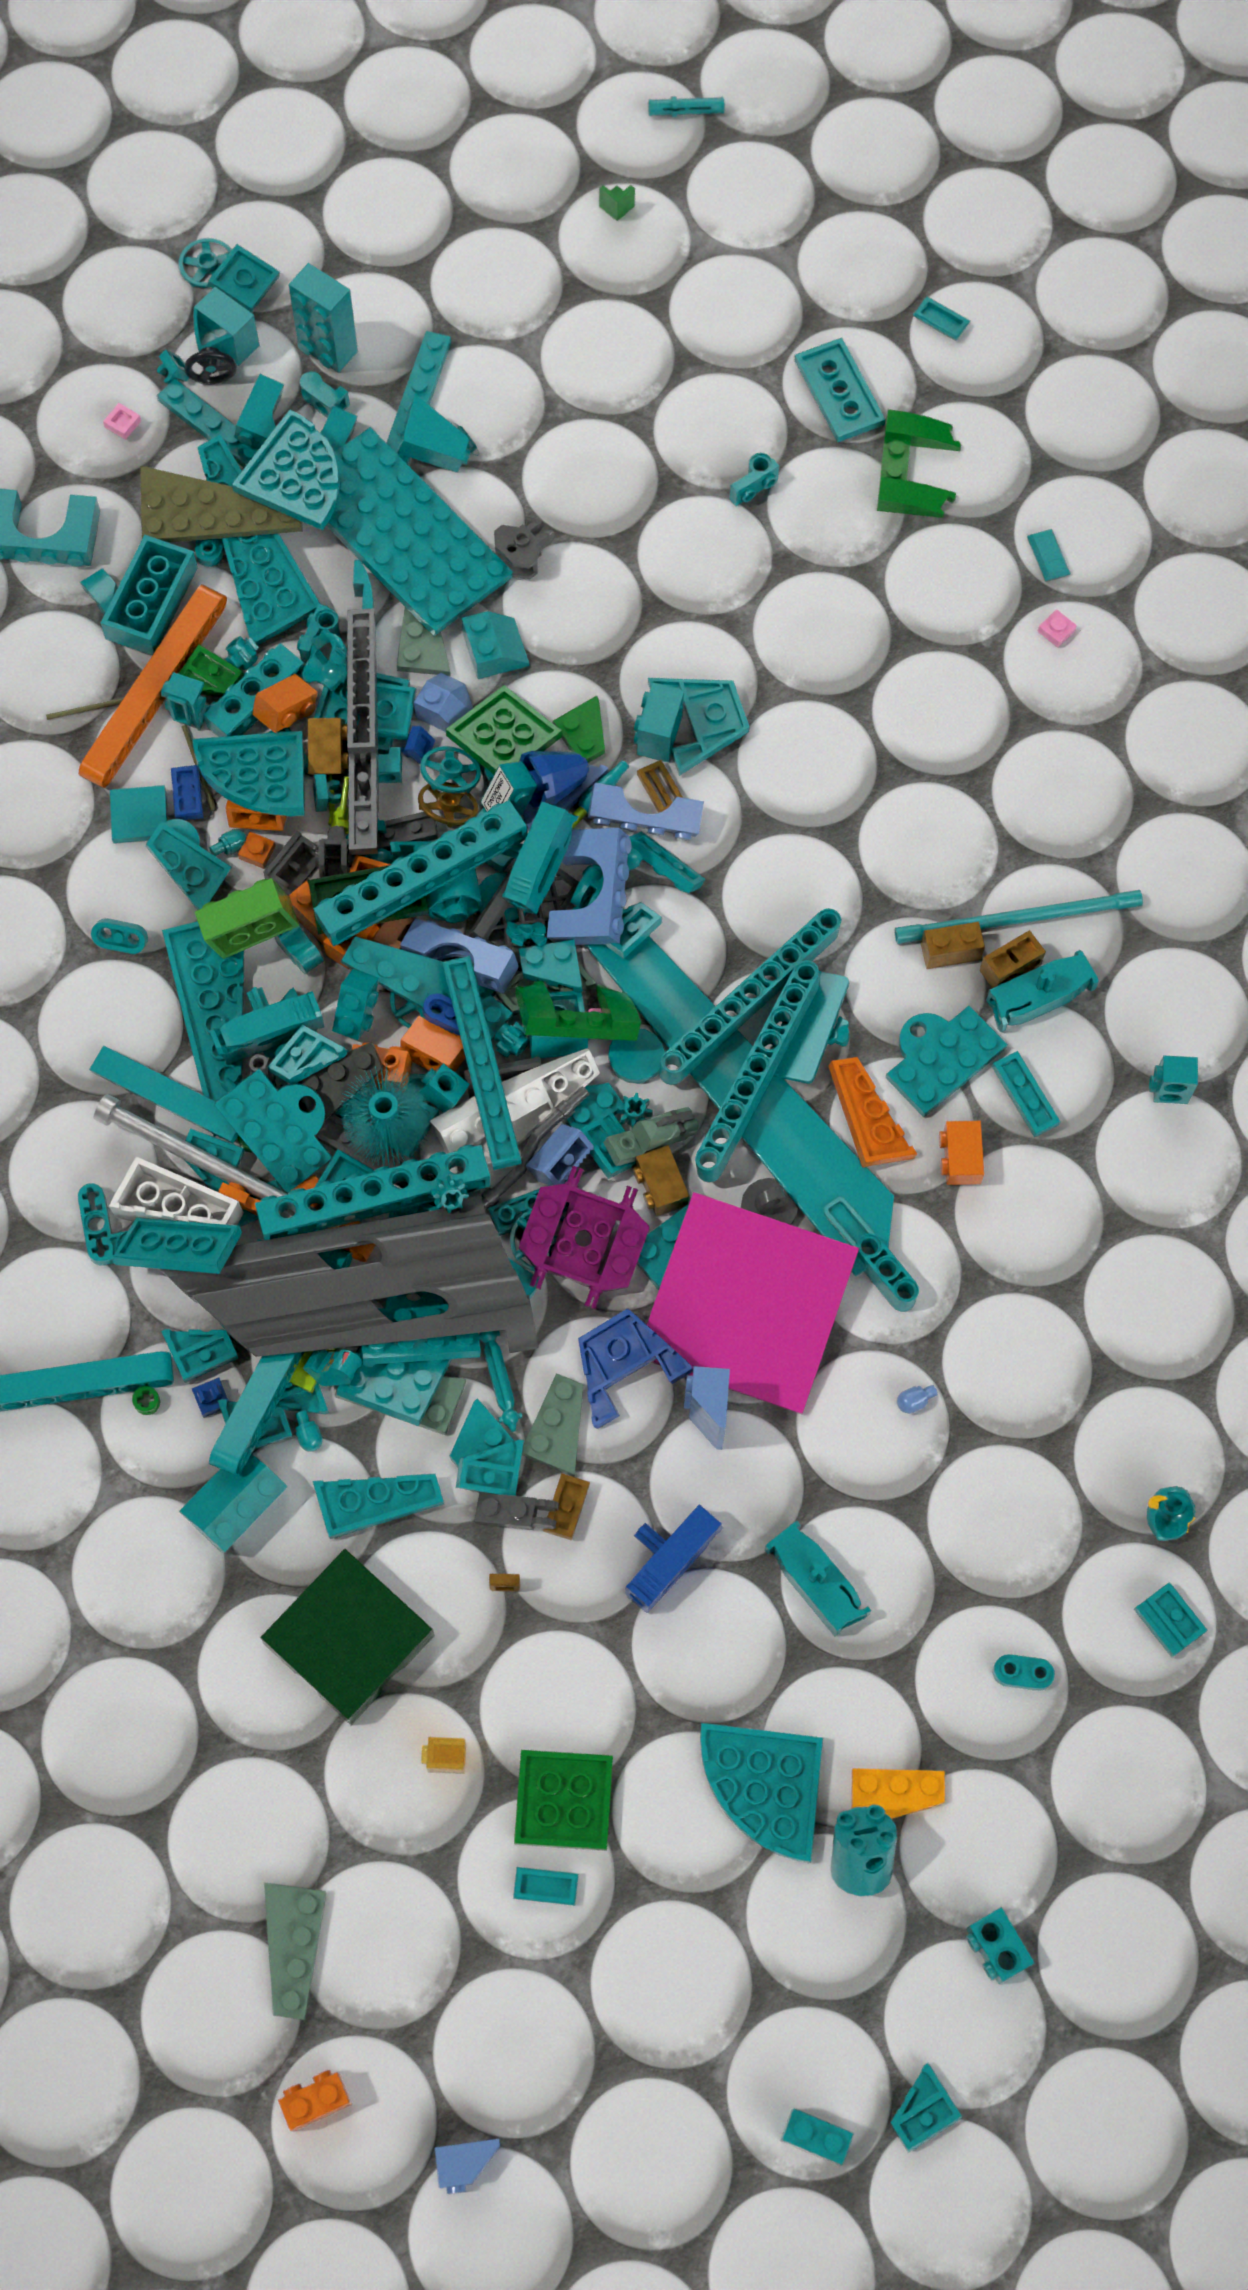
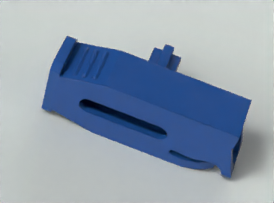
[625,1504,723,1613]

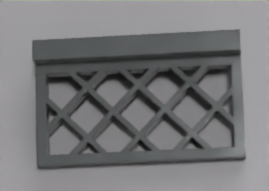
[467,862,579,972]

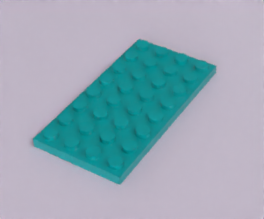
[326,427,513,636]

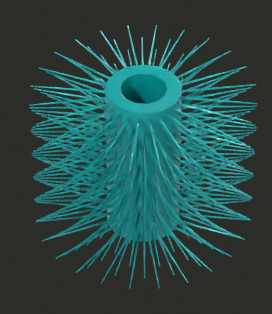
[340,1066,430,1166]

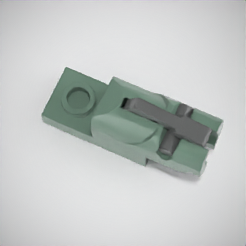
[604,1107,699,1166]

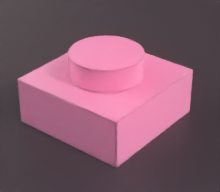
[103,403,141,440]
[1038,609,1077,648]

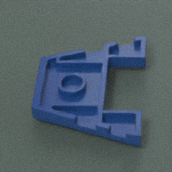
[578,1308,694,1429]

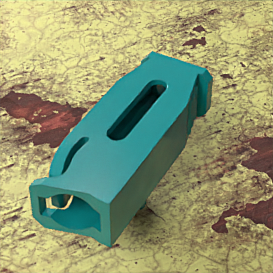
[501,802,579,915]
[986,950,1099,1032]
[209,987,325,1065]
[765,1521,871,1637]

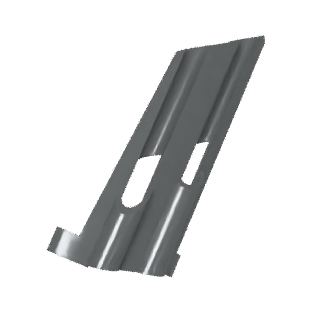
[160,1190,538,1357]

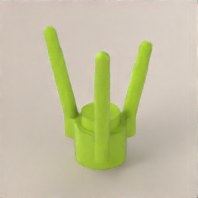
[328,775,349,834]

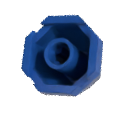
[519,751,589,808]

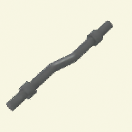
[481,1086,590,1210]

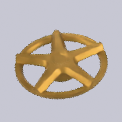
[418,782,478,828]

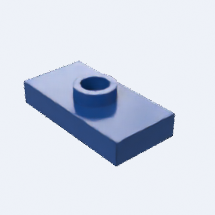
[171,765,204,820]

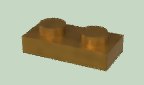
[543,1473,590,1540]

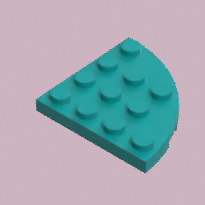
[232,410,340,531]
[193,731,305,817]
[700,1723,823,1863]

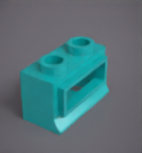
[161,672,209,731]

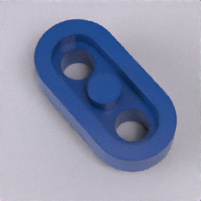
[422,994,460,1036]

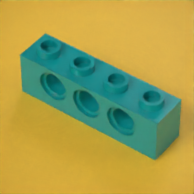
[203,643,305,737]

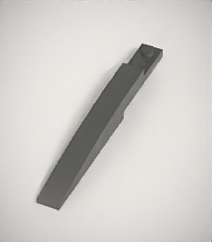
[347,608,379,855]

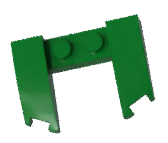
[877,409,961,518]
[515,981,641,1041]

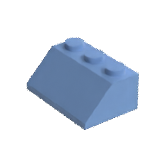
[684,1366,730,1450]

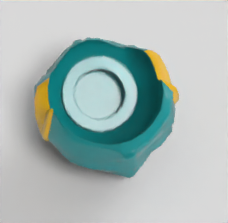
[1146,1486,1196,1541]

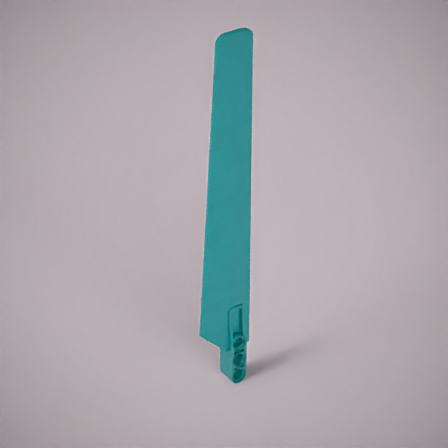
[572,896,919,1312]

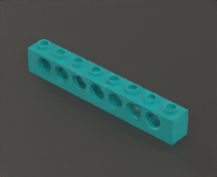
[313,800,528,947]
[255,1145,491,1240]

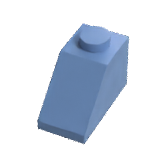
[435,2139,500,2194]

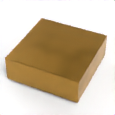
[489,1573,520,1592]

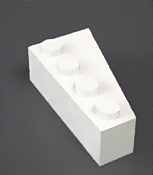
[109,1157,244,1225]

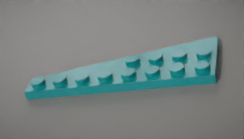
[197,434,320,645]
[162,921,244,1137]

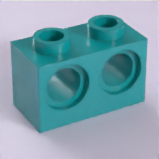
[1149,1055,1198,1104]
[966,1907,1035,1984]

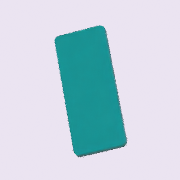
[772,971,849,1084]

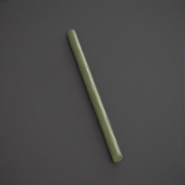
[46,698,124,720]
[182,725,216,811]

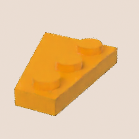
[851,1768,945,1819]

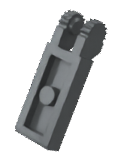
[474,1493,559,1530]

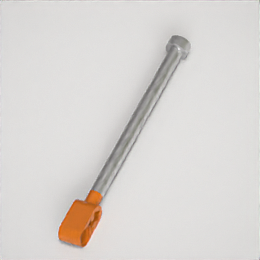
[93,1094,376,1262]

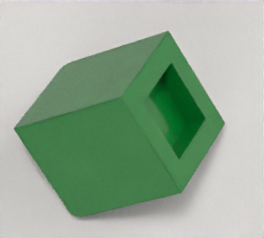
[599,185,635,221]

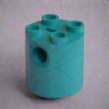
[421,843,482,923]
[830,1805,897,1896]

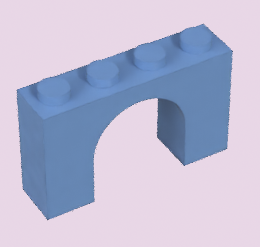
[547,828,631,945]

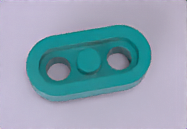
[195,538,224,567]
[91,918,148,954]
[993,1654,1055,1691]

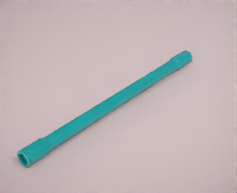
[894,890,1143,944]

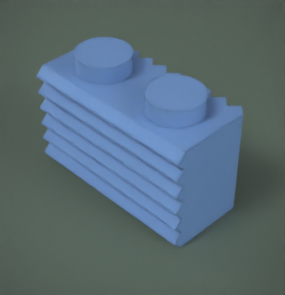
[526,1124,594,1186]

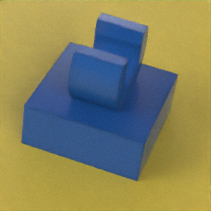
[400,726,435,764]
[192,1378,228,1418]

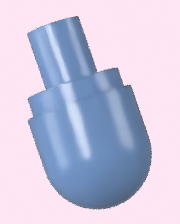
[897,1385,937,1414]

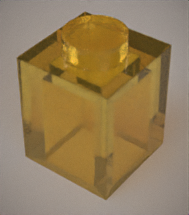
[421,1737,466,1774]

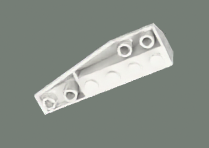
[430,1048,600,1174]

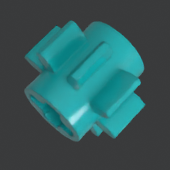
[225,636,259,670]
[494,1022,529,1058]
[617,1093,653,1130]
[430,1174,469,1213]

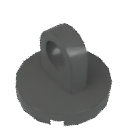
[741,1178,798,1225]

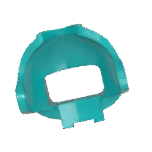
[302,629,347,692]

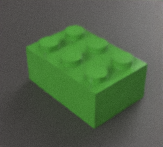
[194,878,300,959]

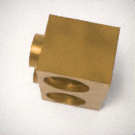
[979,930,1046,988]

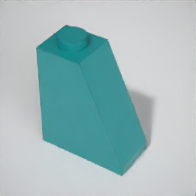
[397,395,471,473]

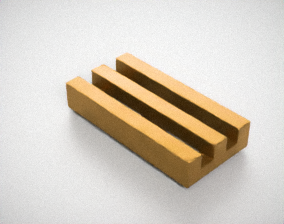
[637,760,683,813]

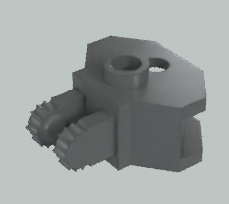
[494,518,555,580]
[315,826,355,878]

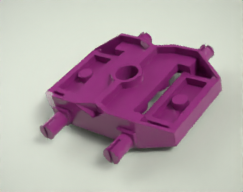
[518,1166,650,1310]

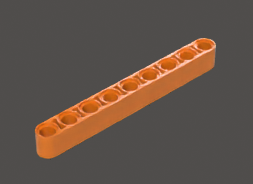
[78,585,227,788]

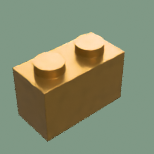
[308,718,349,775]
[921,921,985,969]
[633,1145,689,1217]

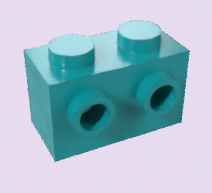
[332,969,379,1040]

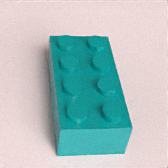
[288,263,358,373]
[100,535,198,655]

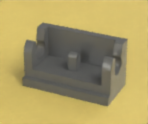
[263,831,319,896]

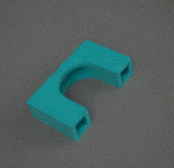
[234,374,358,452]
[0,489,100,567]

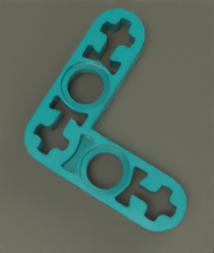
[78,1183,128,1266]

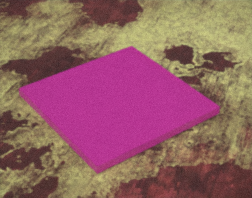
[647,1192,859,1414]

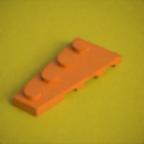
[828,1057,917,1167]

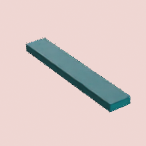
[89,1045,238,1144]

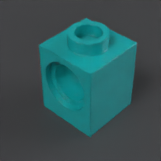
[419,1063,470,1112]

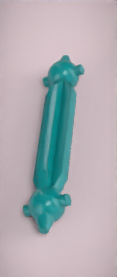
[478,1330,522,1432]

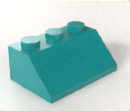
[179,1454,288,1553]

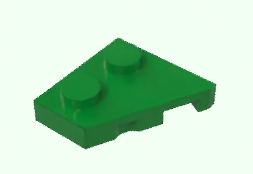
[178,645,244,696]
[553,695,605,763]

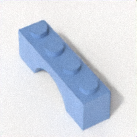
[587,783,704,840]
[400,918,519,994]

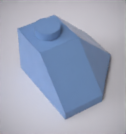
[414,673,473,732]

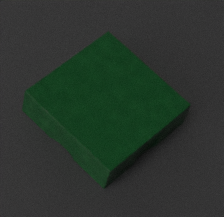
[260,1548,435,1725]

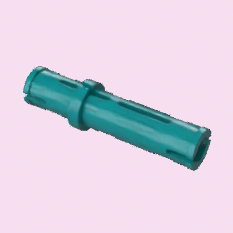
[648,96,725,117]

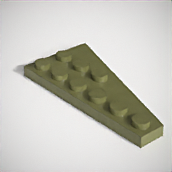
[140,466,303,543]

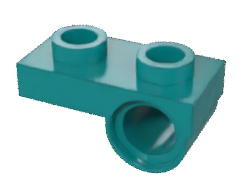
[729,453,779,506]
[297,604,340,663]

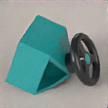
[184,287,260,384]

